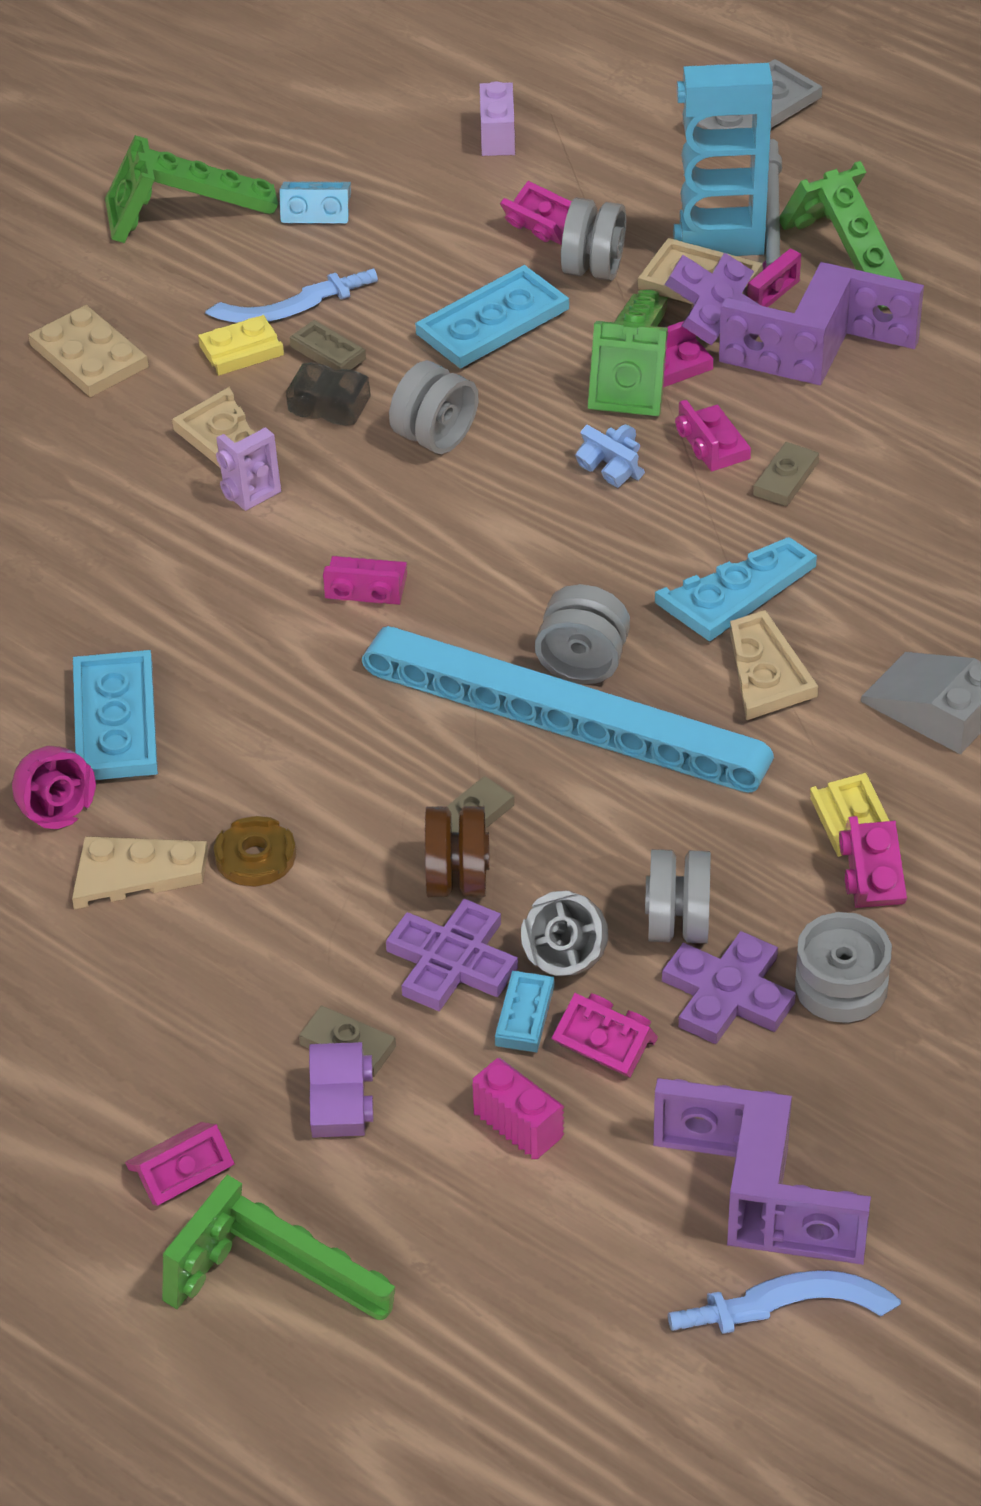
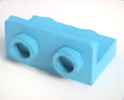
[280,182,351,223]

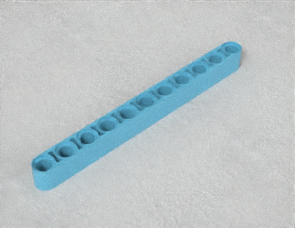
[362,626,774,793]

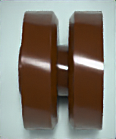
[425,806,490,897]

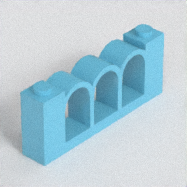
[673,63,773,256]

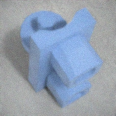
[575,424,645,488]

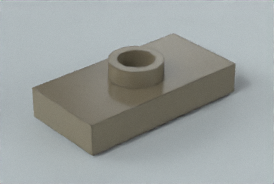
[290,320,366,377]
[753,442,819,507]
[447,776,514,832]
[299,1005,396,1077]

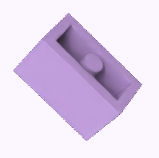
[480,81,515,156]

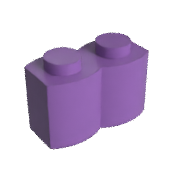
[309,1042,374,1138]

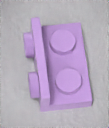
[216,427,281,511]

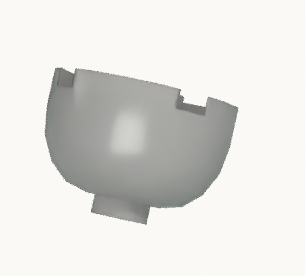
[521,891,608,976]

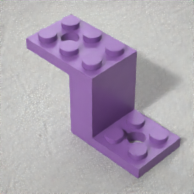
[719,262,924,386]
[653,1078,871,1265]

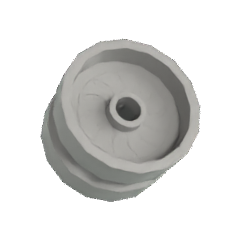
[561,197,626,281]
[389,360,479,455]
[535,584,630,685]
[645,849,711,943]
[795,912,892,1023]

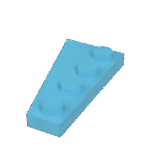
[655,537,817,642]

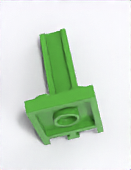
[105,135,278,243]
[780,161,904,311]
[588,290,668,416]
[162,1175,395,1320]

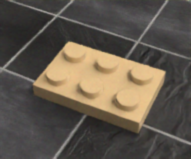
[638,238,763,304]
[28,305,148,397]

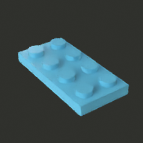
[415,265,569,369]
[73,650,158,780]

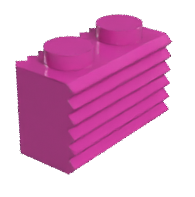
[473,1058,565,1159]

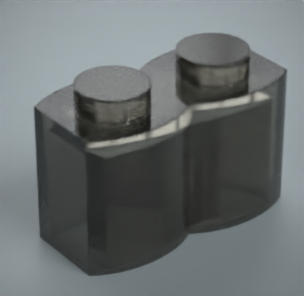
[286,363,371,426]

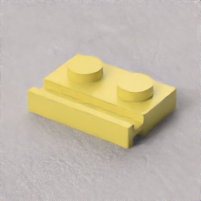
[198,315,284,376]
[810,773,889,857]

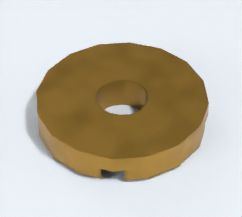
[213,816,296,887]

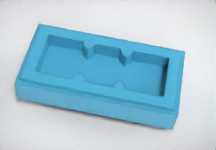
[495,971,554,1053]

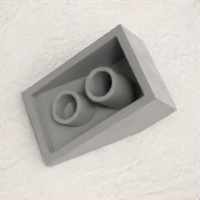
[861,652,981,755]

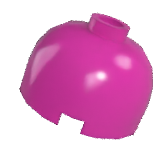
[12,745,96,829]

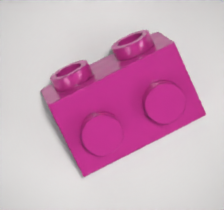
[500,181,571,245]

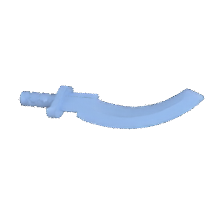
[205,268,378,323]
[668,1271,901,1334]

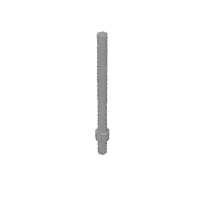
[766,139,782,268]

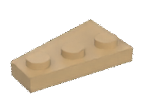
[172,387,255,468]
[730,610,818,720]
[72,837,208,909]

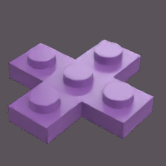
[664,252,761,345]
[386,899,518,1012]
[662,931,796,1044]

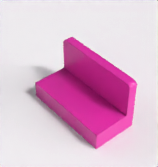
[747,248,801,307]
[125,1122,235,1206]

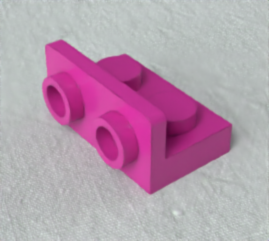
[663,321,714,387]
[675,400,751,472]
[323,556,407,605]
[839,816,907,908]
[551,993,658,1078]

